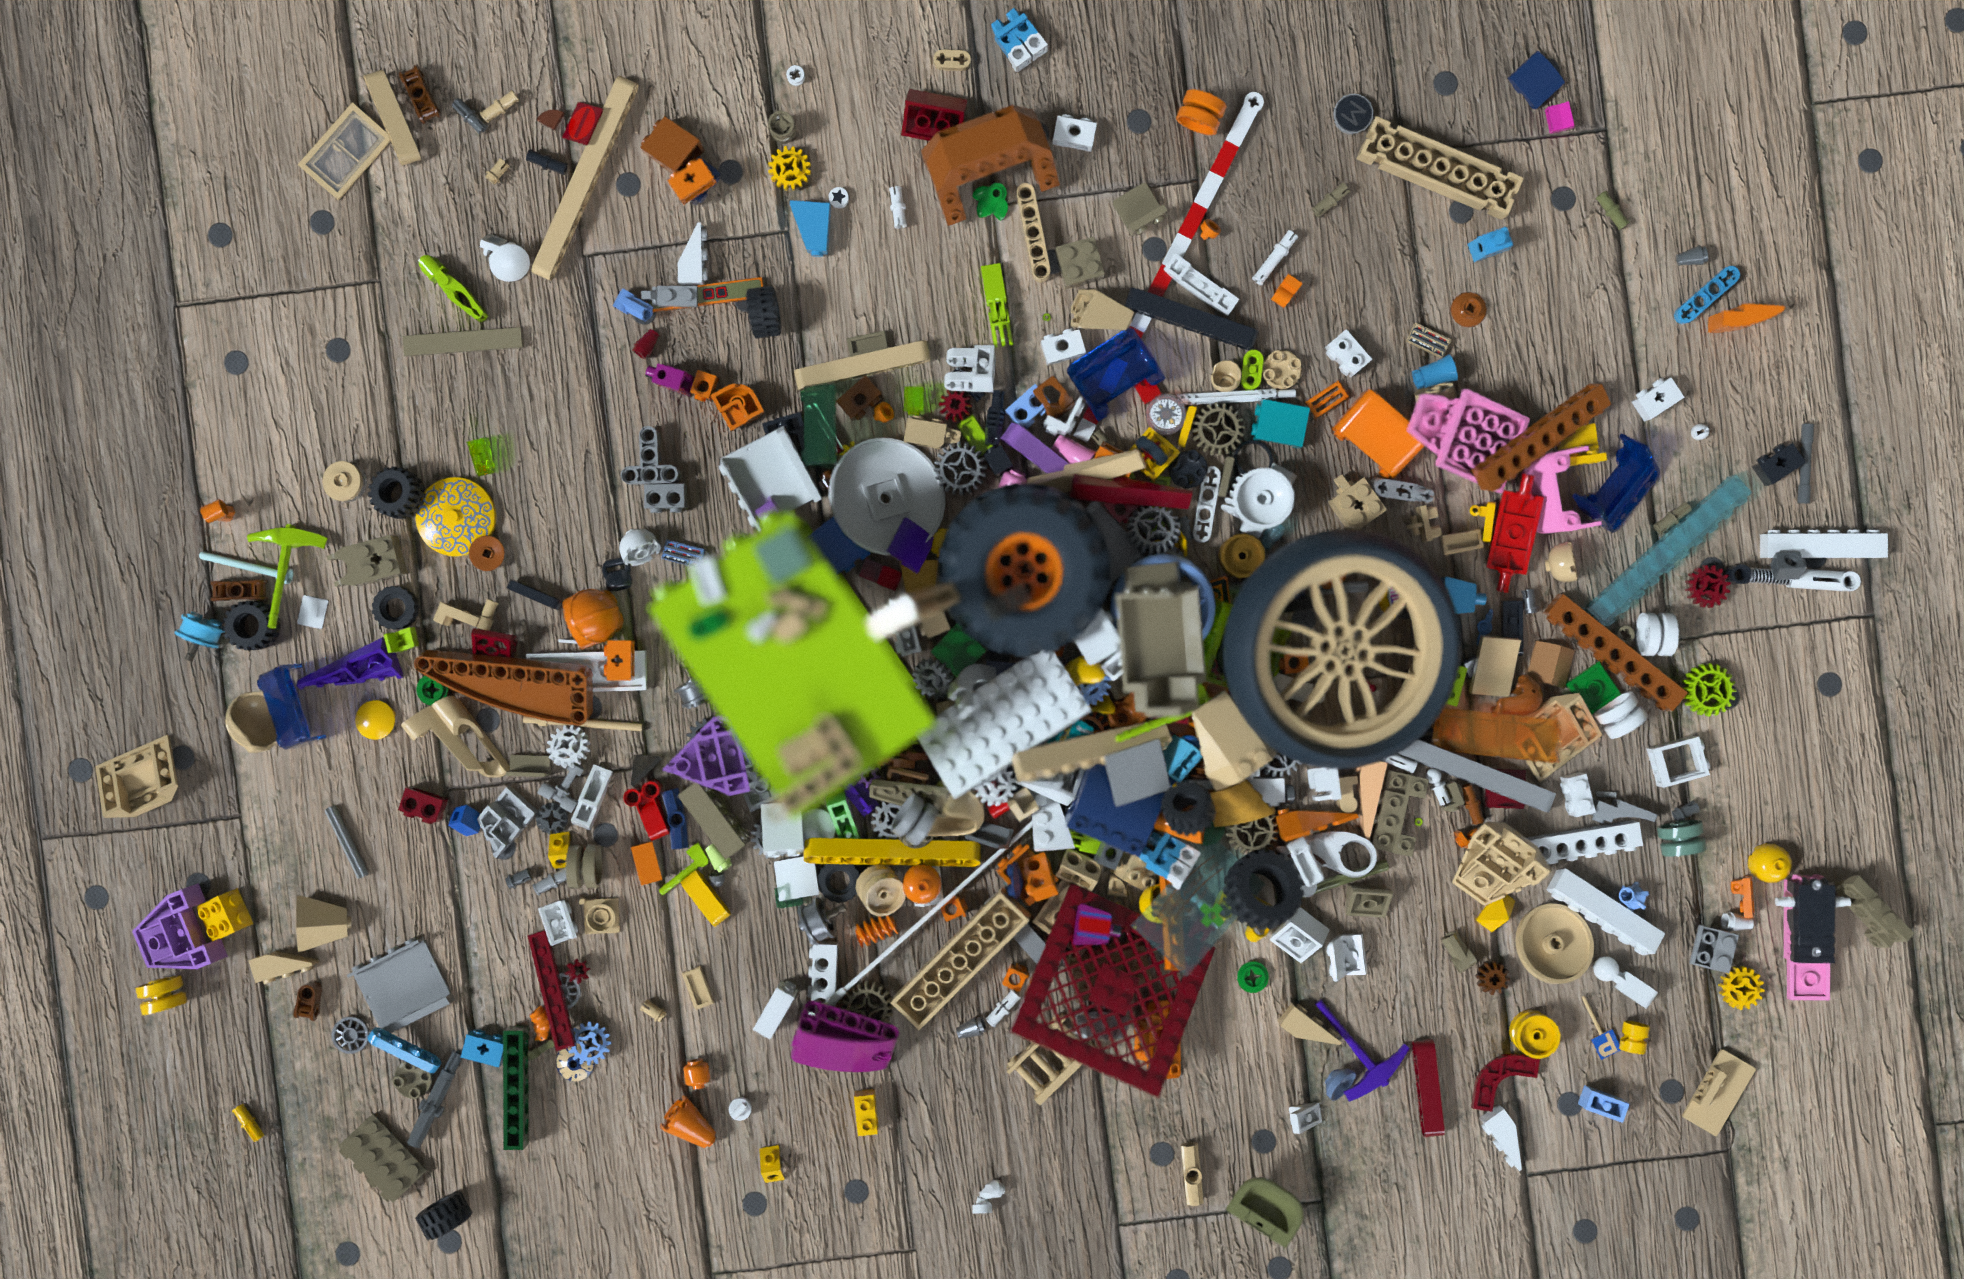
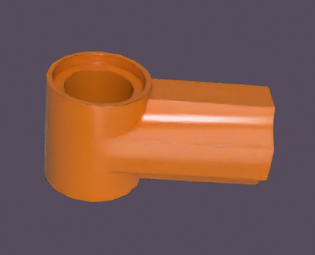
[200,499,236,523]

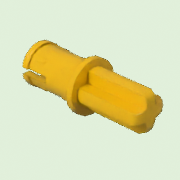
[232,1103,264,1142]

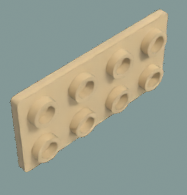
[1682,1049,1756,1136]

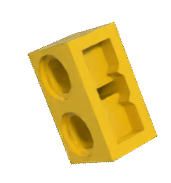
[854,1089,879,1136]

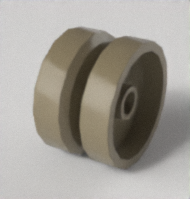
[566,844,603,889]

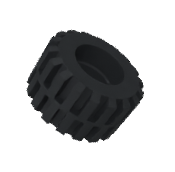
[746,285,782,339]
[368,466,425,519]
[222,601,281,650]
[1161,781,1216,836]
[415,1191,473,1240]

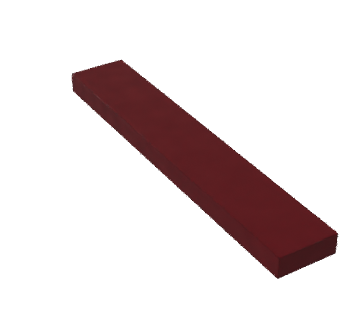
[527,930,577,1052]

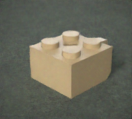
[1328,474,1387,529]

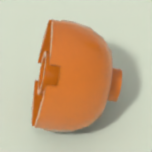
[902,864,942,904]

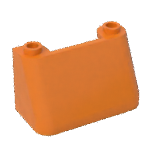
[1332,389,1424,480]

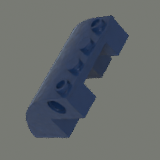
[1065,763,1166,857]

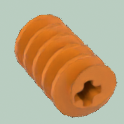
[855,915,899,949]

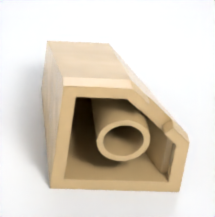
[1071,289,1134,330]
[296,896,352,952]

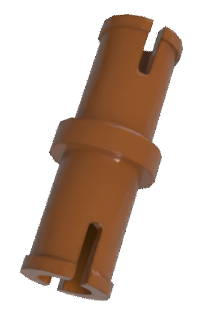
[1461,783,1485,825]

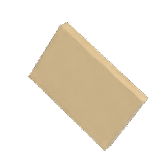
[1469,635,1521,697]

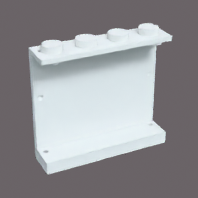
[718,426,822,532]

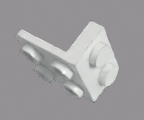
[1043,396,1085,437]
[1075,609,1120,665]
[1327,934,1368,981]

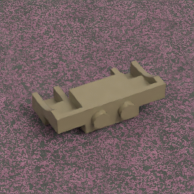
[1370,770,1429,857]
[1834,875,1914,948]

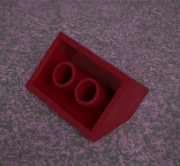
[901,89,968,141]

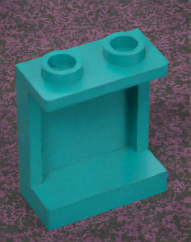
[1251,399,1310,449]

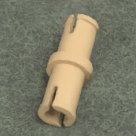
[480,90,520,123]

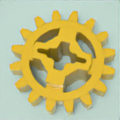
[768,146,811,191]
[1718,966,1765,1010]

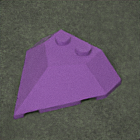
[662,716,750,796]

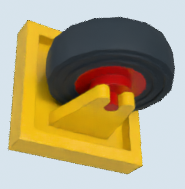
[1129,427,1180,482]

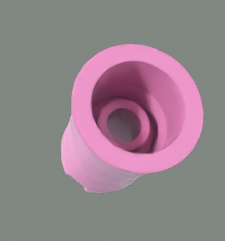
[1051,435,1097,464]

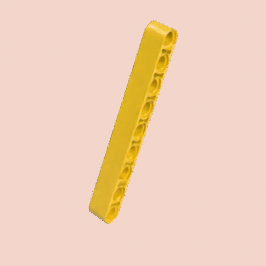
[803,838,981,867]

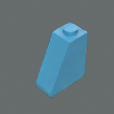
[790,200,831,257]

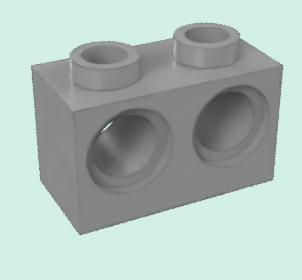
[644,484,687,513]

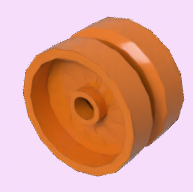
[1176,89,1227,136]

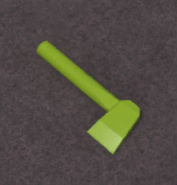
[659,842,709,895]

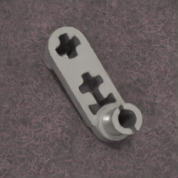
[1368,477,1434,502]

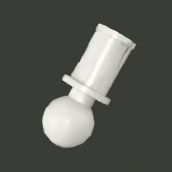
[1425,769,1452,806]

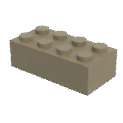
[677,782,750,860]

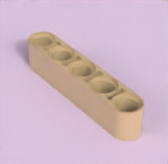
[363,69,421,166]
[1017,183,1050,283]

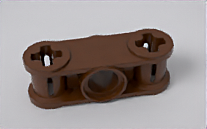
[399,64,442,125]
[210,580,268,601]

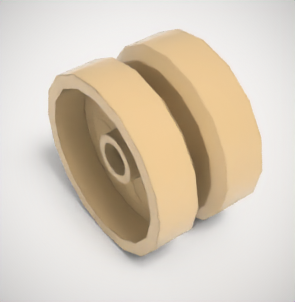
[856,865,906,916]

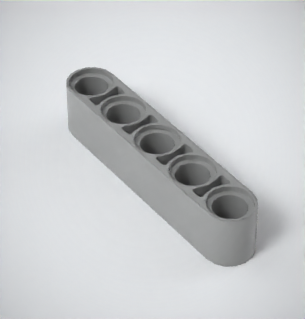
[984,892,1063,965]

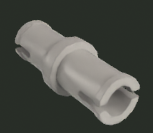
[533,867,567,895]

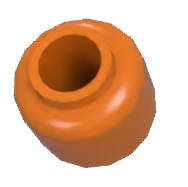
[683,1058,710,1089]

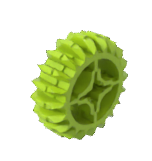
[1681,663,1737,717]

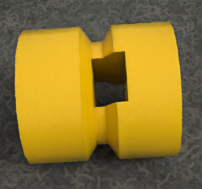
[1619,1020,1650,1055]

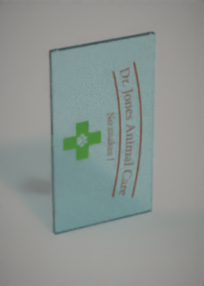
[1132,836,1265,976]

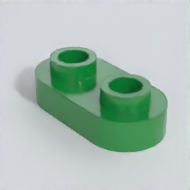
[688,609,729,640]

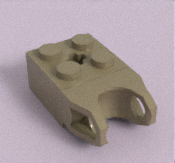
[327,535,408,587]

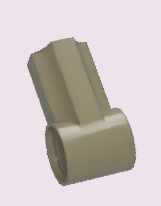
[1440,931,1477,973]

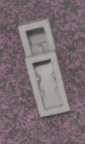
[1589,799,1657,824]

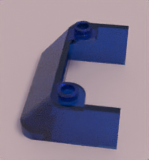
[1572,433,1660,533]
[257,664,327,750]

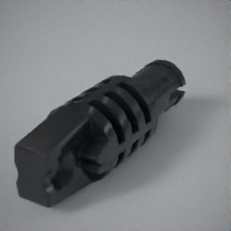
[985,390,1005,446]

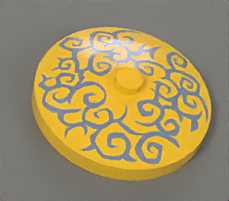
[416,477,497,557]

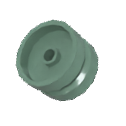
[1657,820,1707,857]

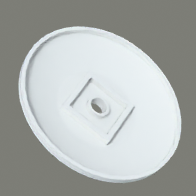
[829,438,945,555]

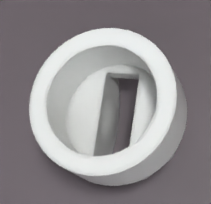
[1691,424,1709,440]

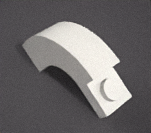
[948,664,997,719]

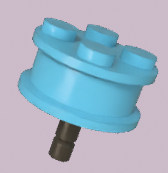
[174,611,225,662]

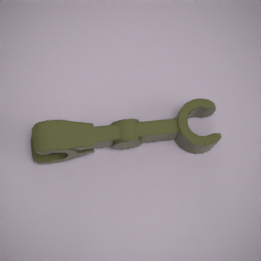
[527,1034,575,1060]

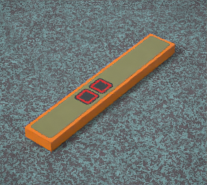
[645,277,764,312]

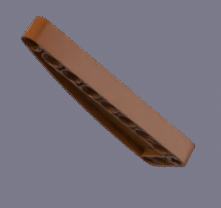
[414,650,593,725]

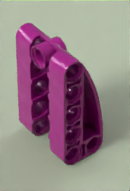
[791,1000,899,1072]

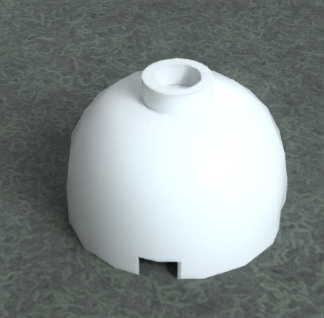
[619,529,661,566]

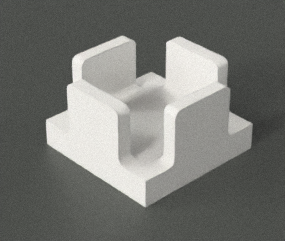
[1307,767,1342,801]

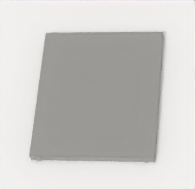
[1104,739,1170,806]

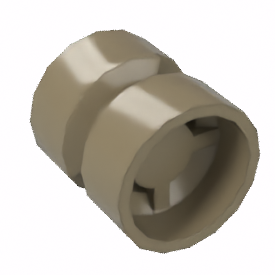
[768,111,797,144]

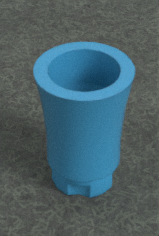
[1412,354,1458,389]

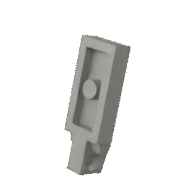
[641,286,698,307]

